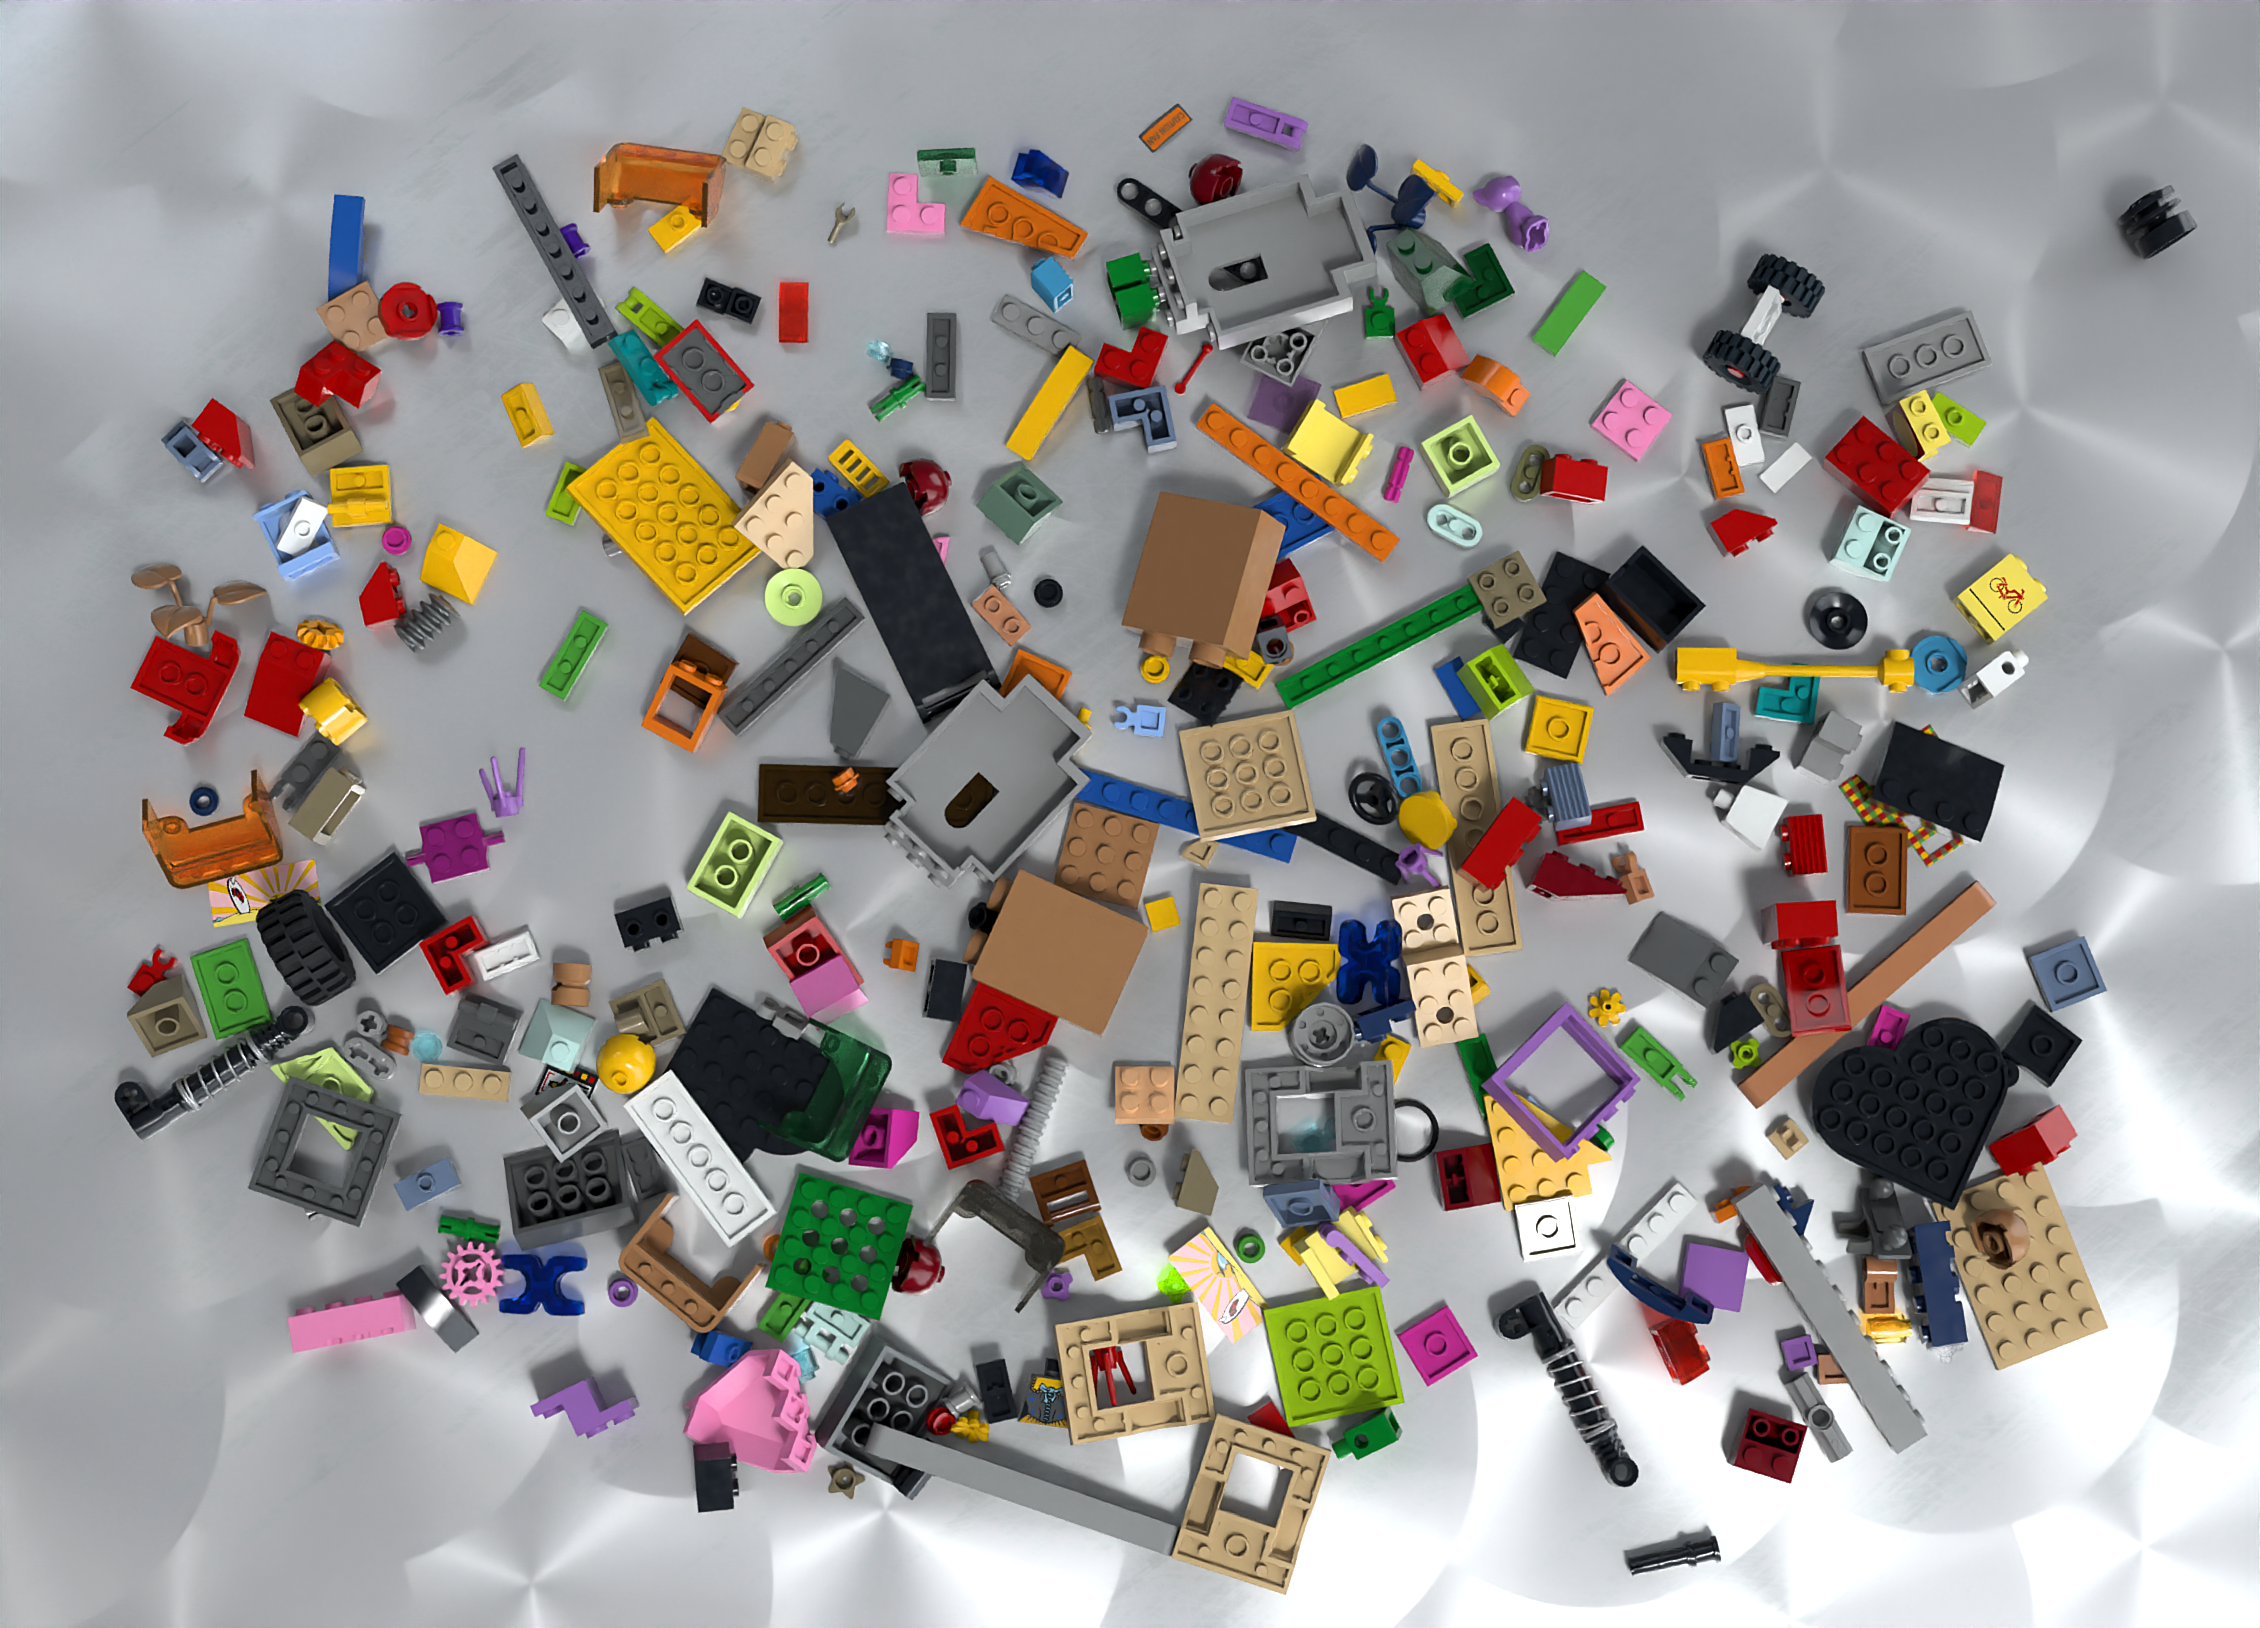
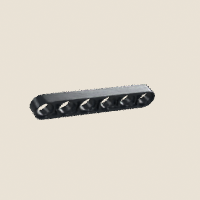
[1117,178,1261,285]

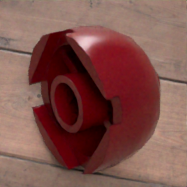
[1189,154,1243,206]
[899,458,952,518]
[891,1234,945,1296]

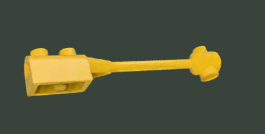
[1675,647,1914,693]

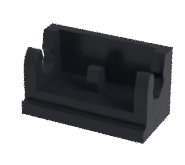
[922,959,968,1022]
[973,1359,1018,1424]

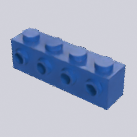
[811,468,863,521]

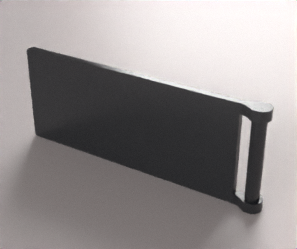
[826,482,1002,724]

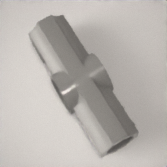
[1784,1372,1854,1463]

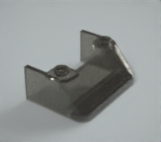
[922,1179,1066,1313]

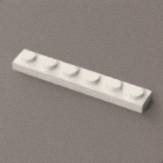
[1553,1182,1699,1330]

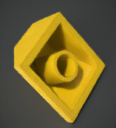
[420,523,498,605]

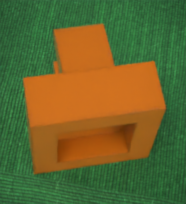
[883,938,920,972]

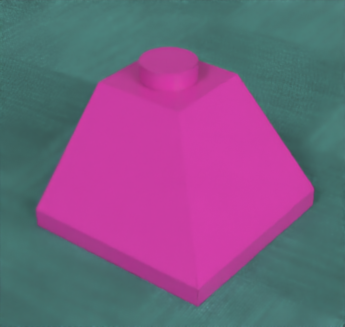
[849,1106,919,1169]

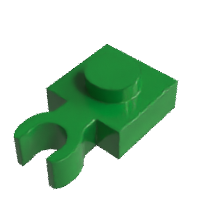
[1365,288,1395,340]

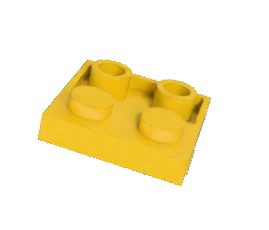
[327,465,393,528]

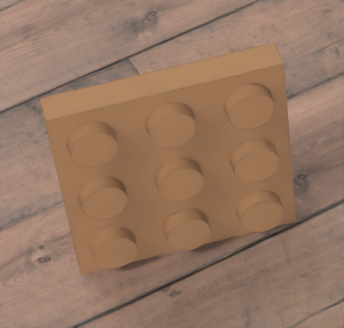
[1053,802,1160,909]

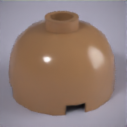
[1970,1209,2030,1270]

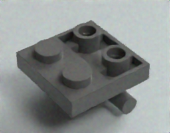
[447,991,525,1067]

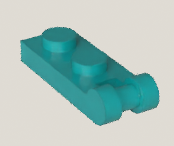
[608,329,678,406]

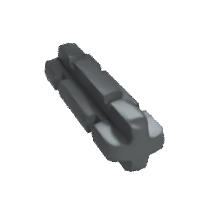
[1087,377,1110,434]

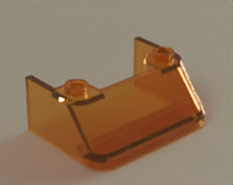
[593,143,726,228]
[142,769,283,889]

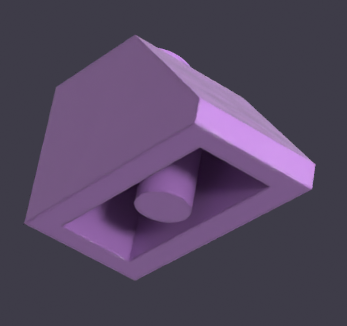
[955,1069,1030,1126]

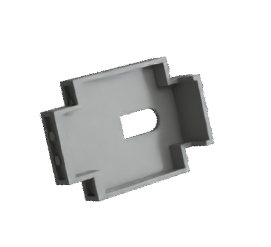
[1147,174,1377,350]
[883,673,1093,889]

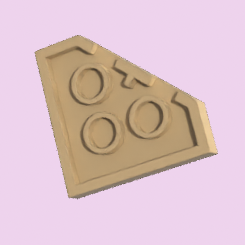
[731,458,814,569]

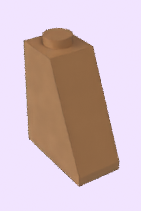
[735,421,796,495]

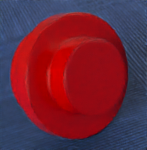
[926,1406,955,1436]

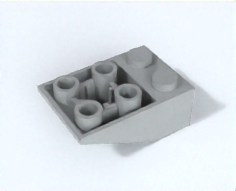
[1239,318,1329,388]

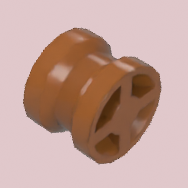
[380,1024,416,1056]

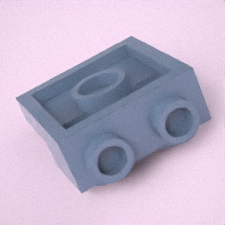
[1263,1179,1340,1228]

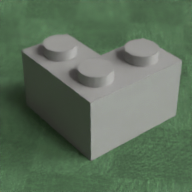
[1794,710,1863,785]

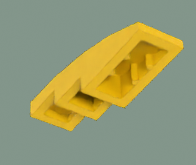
[1005,345,1095,461]

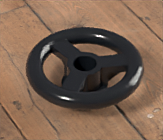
[1348,772,1400,826]

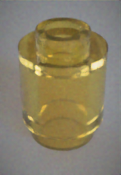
[1866,1313,1912,1344]

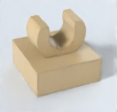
[1766,1118,1809,1160]

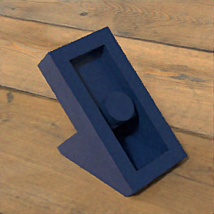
[1772,1183,1814,1236]

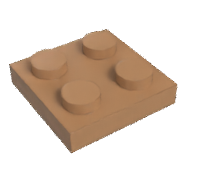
[316,280,388,354]

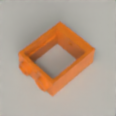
[641,660,729,753]

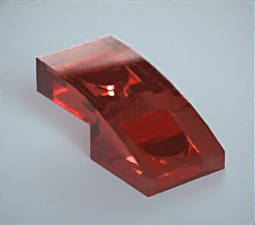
[779,282,809,343]

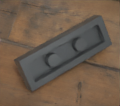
[926,313,957,401]

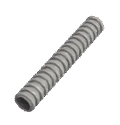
[985,1055,1070,1225]

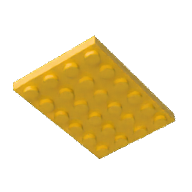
[566,417,762,616]

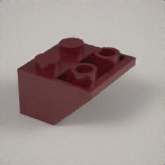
[1433,1143,1501,1211]
[1728,1408,1808,1484]

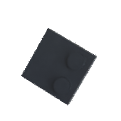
[2001,1005,2083,1088]

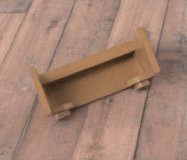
[618,1191,767,1333]

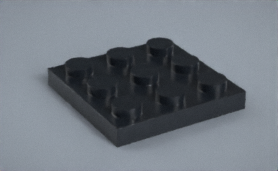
[324,852,449,975]

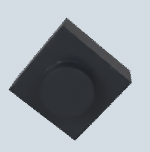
[1483,617,1525,645]

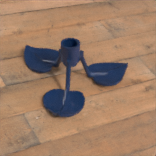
[1346,144,1437,255]

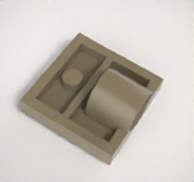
[1467,550,1547,630]
[609,979,687,1048]

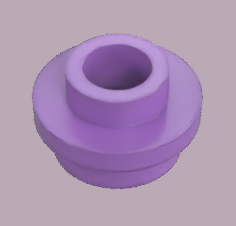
[608,1277,638,1307]

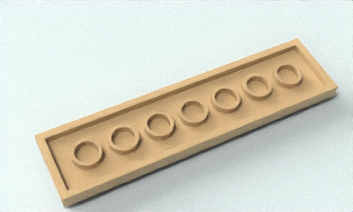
[1430,719,1523,958]
[1174,883,1259,1124]

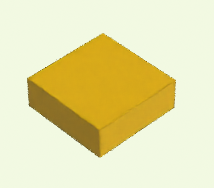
[1145,896,1181,933]

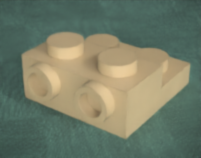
[720,107,798,183]

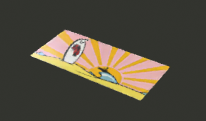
[206,859,322,928]
[1168,1227,1270,1344]

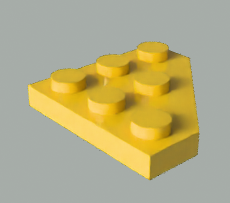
[1250,942,1341,1031]

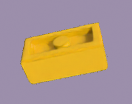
[500,383,555,448]

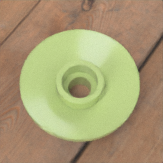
[764,568,823,627]

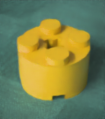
[298,676,368,746]

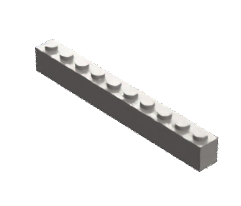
[1730,1181,1928,1454]

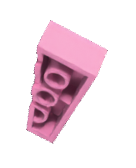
[287,1290,417,1353]

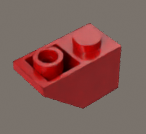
[1706,509,1778,557]
[359,562,407,630]

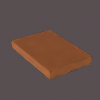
[1845,825,1908,916]

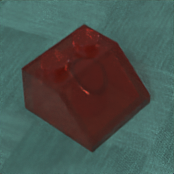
[1648,1317,1711,1386]

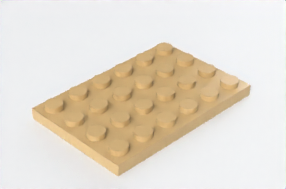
[1929,1162,2108,1370]

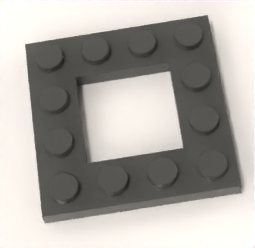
[248,1076,404,1228]

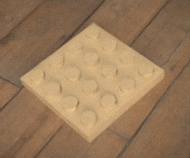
[1179,710,1316,843]

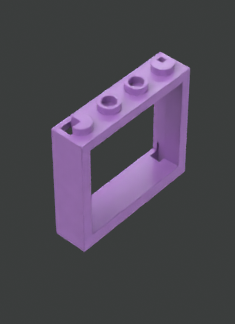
[1481,1002,1641,1163]

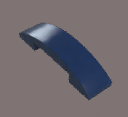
[1606,1243,1714,1324]

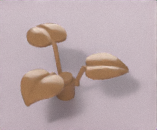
[131,564,267,646]

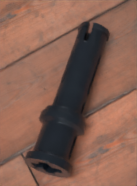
[1628,1535,1721,1577]

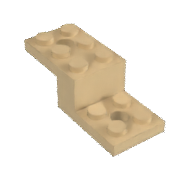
[1390,885,1479,1049]

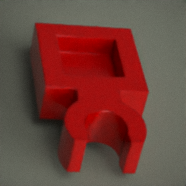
[127,949,178,997]

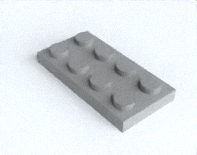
[1861,310,1992,405]

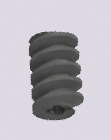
[394,593,460,654]

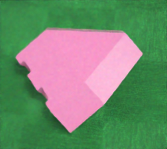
[683,1349,817,1473]

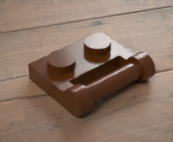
[1029,1159,1102,1229]

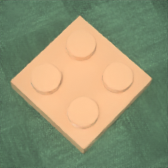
[1115,1066,1175,1124]

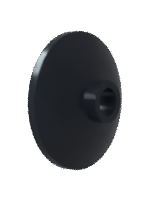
[1809,592,1868,650]

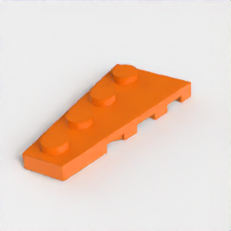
[960,176,1088,261]

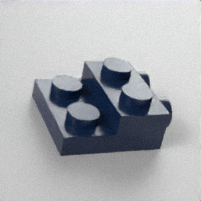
[1351,996,1417,1044]

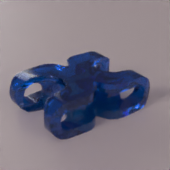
[1336,919,1402,1006]
[498,1254,588,1316]

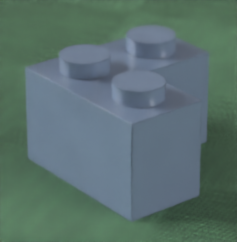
[1108,385,1177,454]

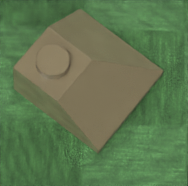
[127,974,207,1057]

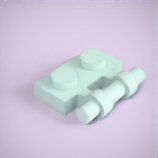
[794,1302,871,1365]

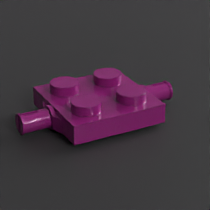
[405,813,506,885]

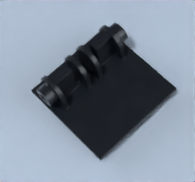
[1167,662,1244,727]

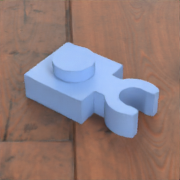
[1114,704,1166,738]

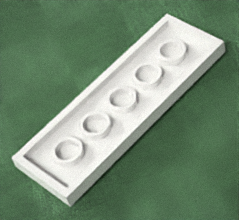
[623,1069,777,1248]

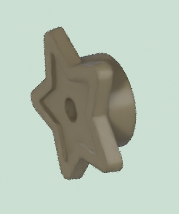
[828,1462,865,1499]

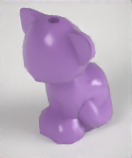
[1473,176,1549,252]

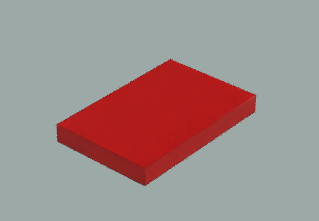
[1781,944,1852,1037]

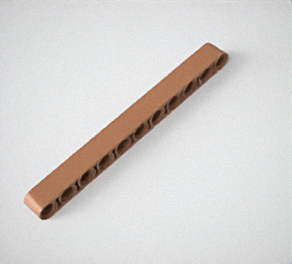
[1737,880,1997,1109]

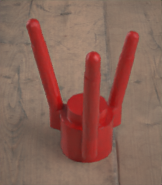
[1090,1346,1137,1406]

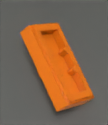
[1701,437,1745,501]

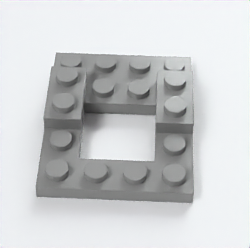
[1245,1060,1398,1188]

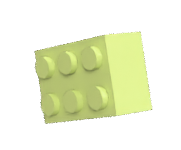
[686,811,784,919]

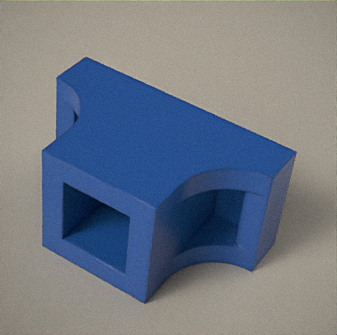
[690,1328,753,1367]

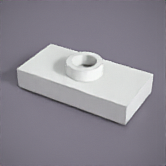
[1723,404,1765,467]
[275,495,328,557]
[473,931,540,981]

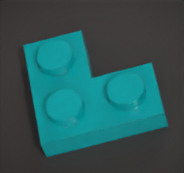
[1754,662,1820,725]

